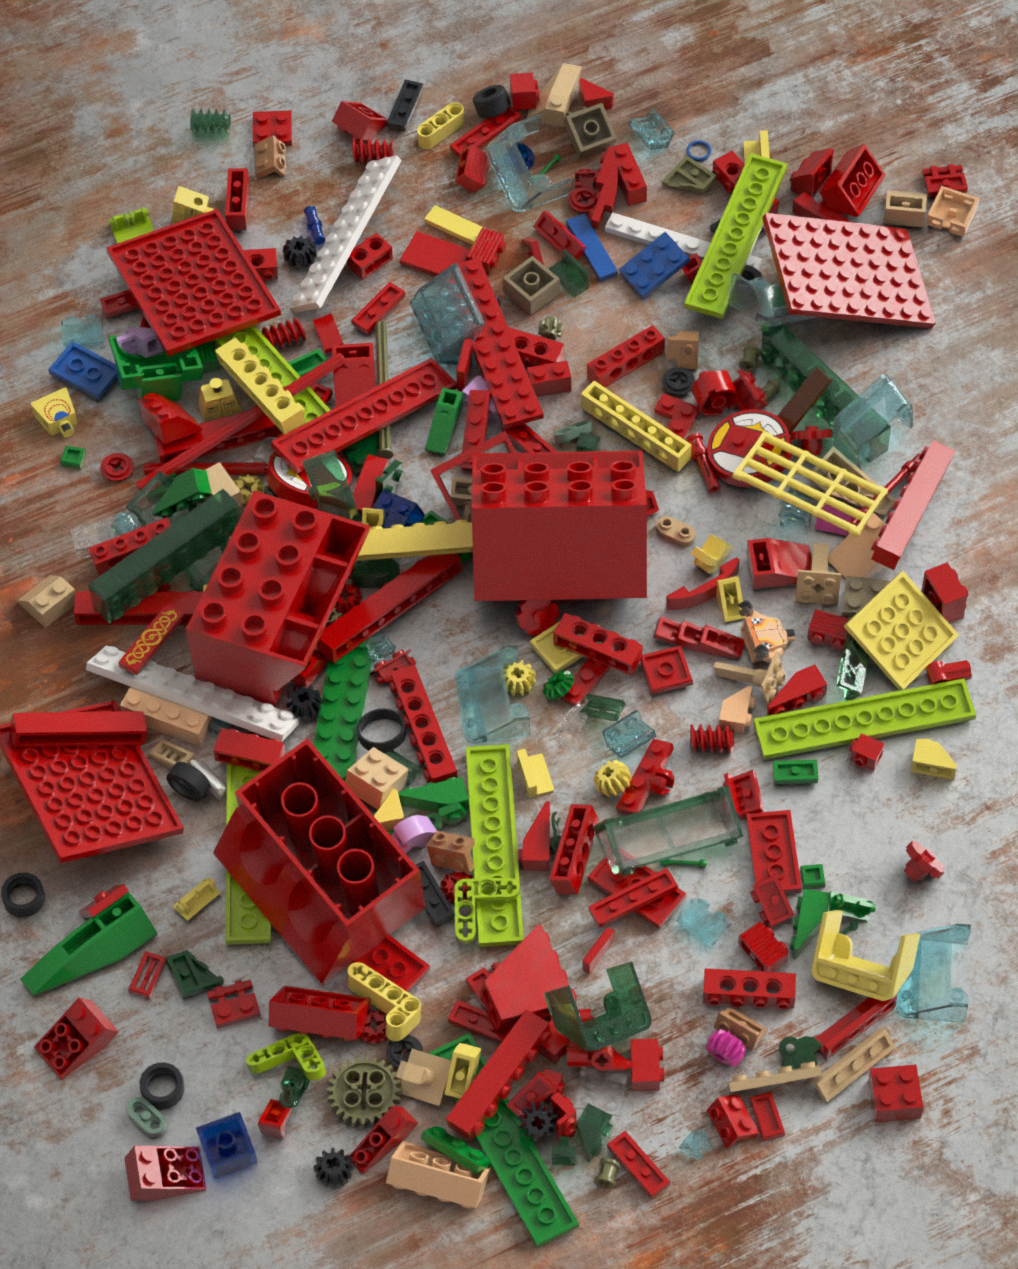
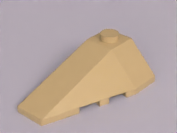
[527,63,582,127]
[811,446,896,516]

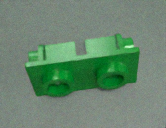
[829,891,876,922]

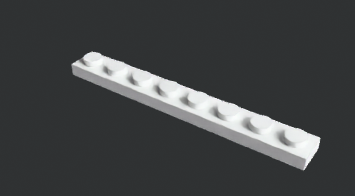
[605,212,762,270]

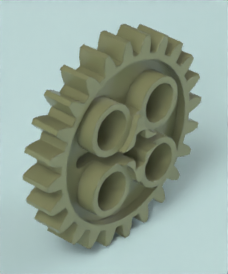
[327,1055,402,1129]

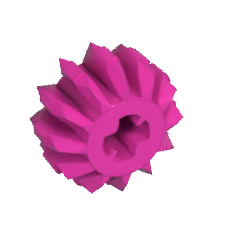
[706,1029,746,1067]

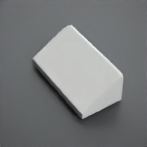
[190,760,227,800]

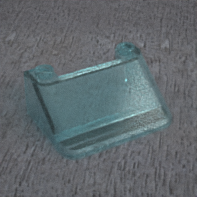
[455,645,530,743]
[896,924,971,1023]

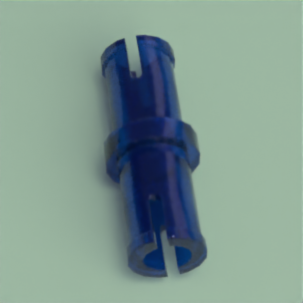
[304,206,325,245]

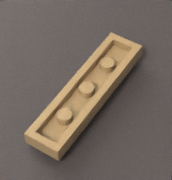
[813,1028,896,1102]
[728,1062,822,1092]

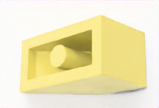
[911,739,957,780]
[444,1043,481,1099]

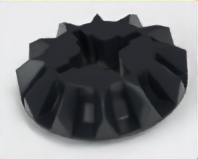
[662,367,695,397]
[386,1035,423,1069]

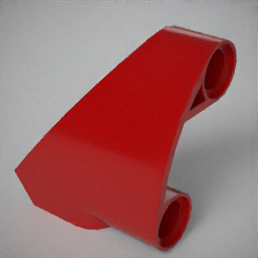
[567,1009,633,1070]

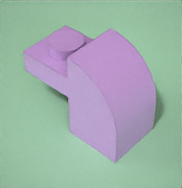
[117,327,163,358]
[391,815,437,853]

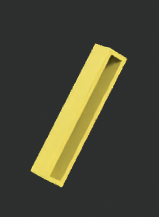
[356,520,473,561]

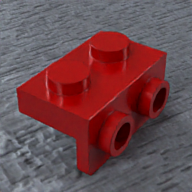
[733,369,768,411]
[723,770,764,820]
[750,874,795,927]
[551,1092,577,1144]
[707,1094,759,1148]

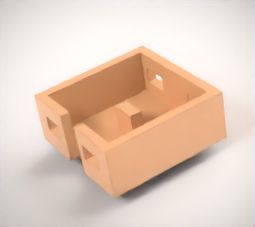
[926,186,979,237]

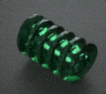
[190,108,231,134]

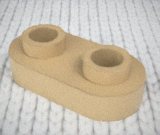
[656,516,696,547]

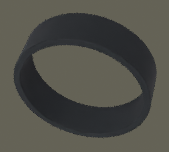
[357,708,406,753]

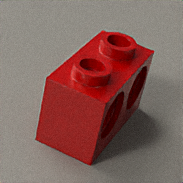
[347,233,393,280]

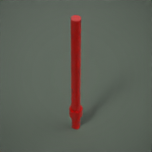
[849,454,923,526]

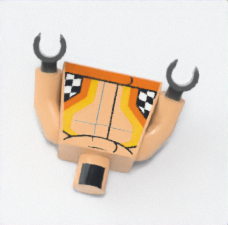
[738,600,795,664]

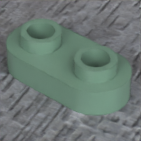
[554,420,594,445]
[127,1097,166,1137]

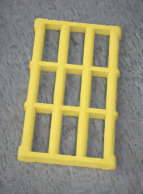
[732,431,888,537]

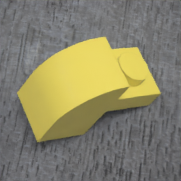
[691,534,733,574]

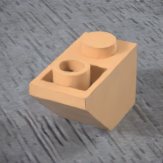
[719,686,756,735]

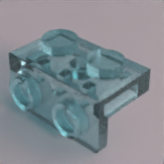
[629,108,675,150]
[61,315,104,346]
[778,488,814,527]
[602,710,657,759]
[676,897,732,946]

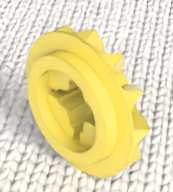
[233,474,265,504]

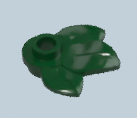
[550,812,561,855]
[779,1036,822,1069]

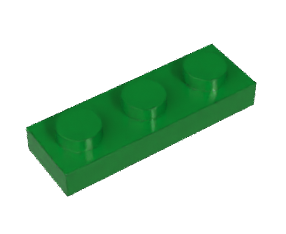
[420,1126,491,1174]

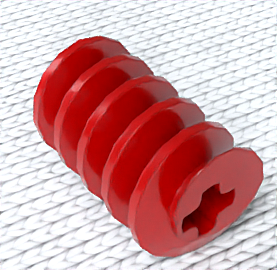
[352,138,394,163]
[262,318,306,349]
[690,724,734,753]

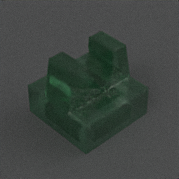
[552,1136,576,1166]

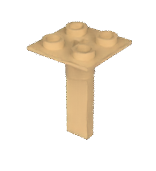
[795,543,841,605]
[713,651,786,707]
[396,1049,451,1106]

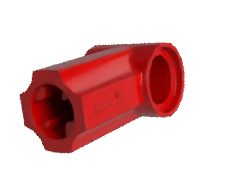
[926,660,972,685]

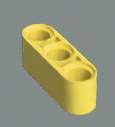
[417,102,464,149]

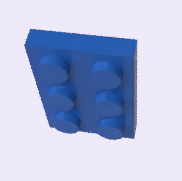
[619,231,691,299]
[48,341,117,400]

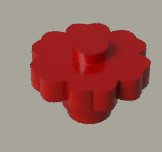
[790,426,833,455]
[515,600,560,636]
[904,841,945,882]

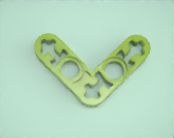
[455,878,520,944]
[246,1033,326,1081]

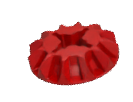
[568,187,597,214]
[100,453,134,483]
[334,583,363,613]
[440,870,473,904]
[359,1009,387,1044]

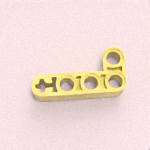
[347,962,421,1041]

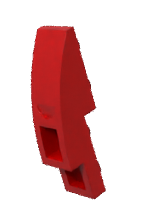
[588,146,618,229]

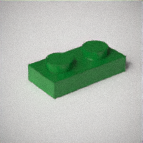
[773,760,819,784]

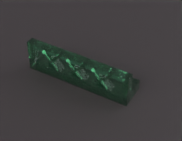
[837,611,869,701]

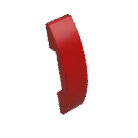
[666,557,740,610]

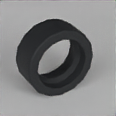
[166,762,210,801]
[1,872,45,917]
[139,1062,184,1109]

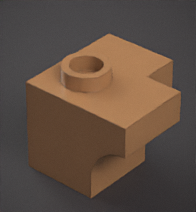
[667,331,699,369]

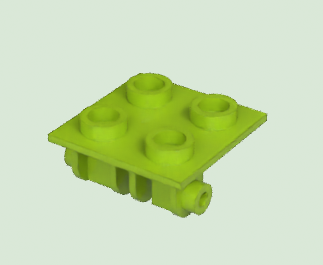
[108,207,155,244]

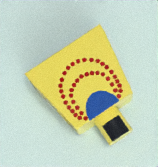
[30,387,77,437]

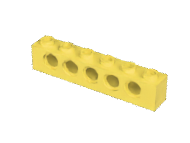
[215,338,306,435]
[581,381,692,472]

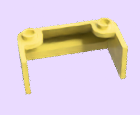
[812,910,920,1001]

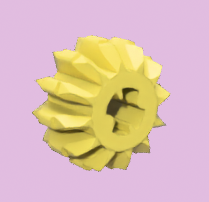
[500,660,536,697]
[593,759,632,798]

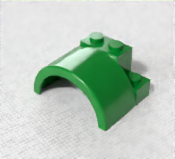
[109,335,203,401]

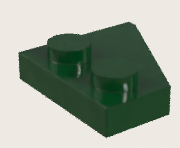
[343,430,379,477]
[375,460,405,505]
[165,950,224,998]

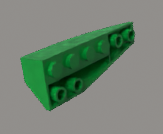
[20,891,158,996]

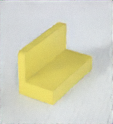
[743,130,770,164]
[517,749,554,798]

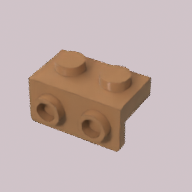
[254,135,286,179]
[426,831,475,873]
[713,1007,768,1051]

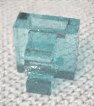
[365,633,396,662]
[679,1129,712,1160]

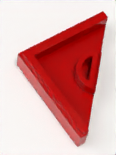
[522,237,544,265]

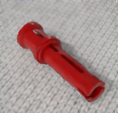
[685,433,721,493]

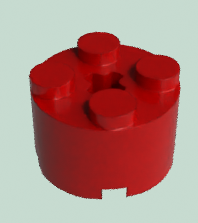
[691,370,739,416]

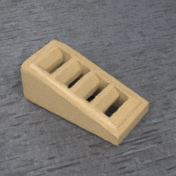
[149,739,197,770]

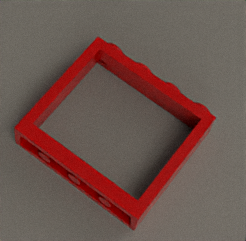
[430,431,516,521]

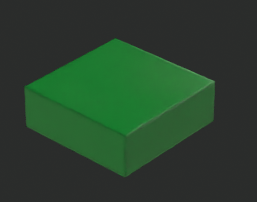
[60,445,86,469]
[800,864,826,889]

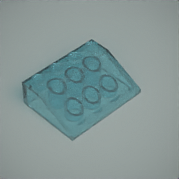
[409,263,486,365]

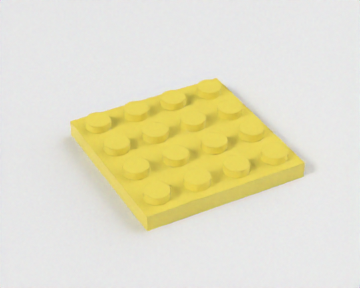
[844,571,959,691]

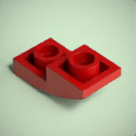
[313,313,344,353]

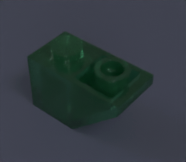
[351,558,400,588]
[577,1103,614,1163]

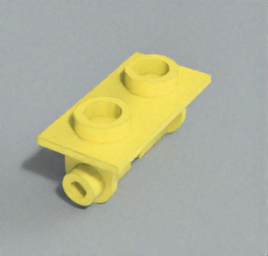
[173,878,221,921]

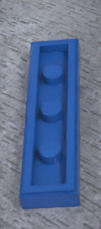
[566,214,618,282]

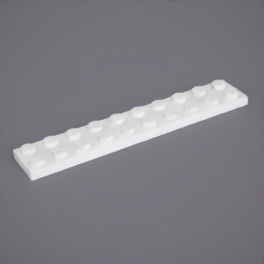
[289,155,402,313]
[86,646,300,742]

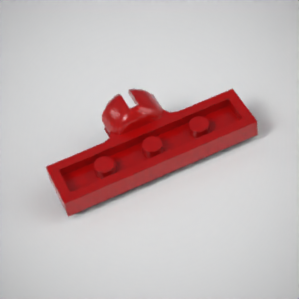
[616,739,675,817]

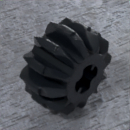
[283,235,317,269]
[286,683,323,721]
[518,1101,557,1141]
[313,1147,354,1189]

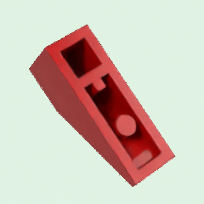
[518,802,550,871]

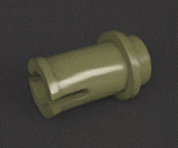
[762,379,781,401]

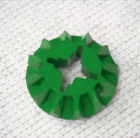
[542,670,574,700]

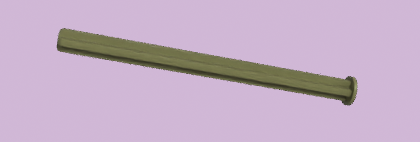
[376,321,394,459]

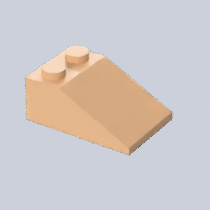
[828,513,887,581]

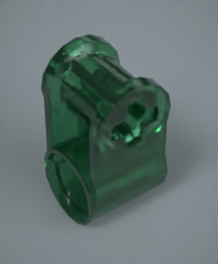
[279,1065,310,1108]

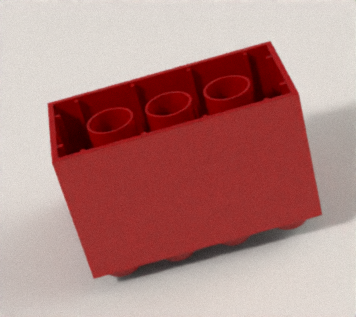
[472,451,647,601]
[186,491,371,708]
[213,738,426,987]

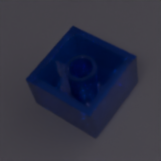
[196,1112,257,1179]

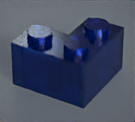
[373,489,425,529]

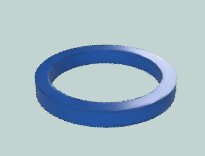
[687,140,711,161]

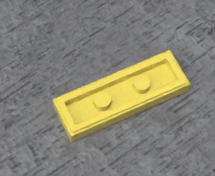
[425,205,486,245]

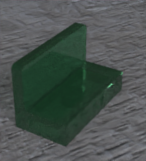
[549,249,590,298]

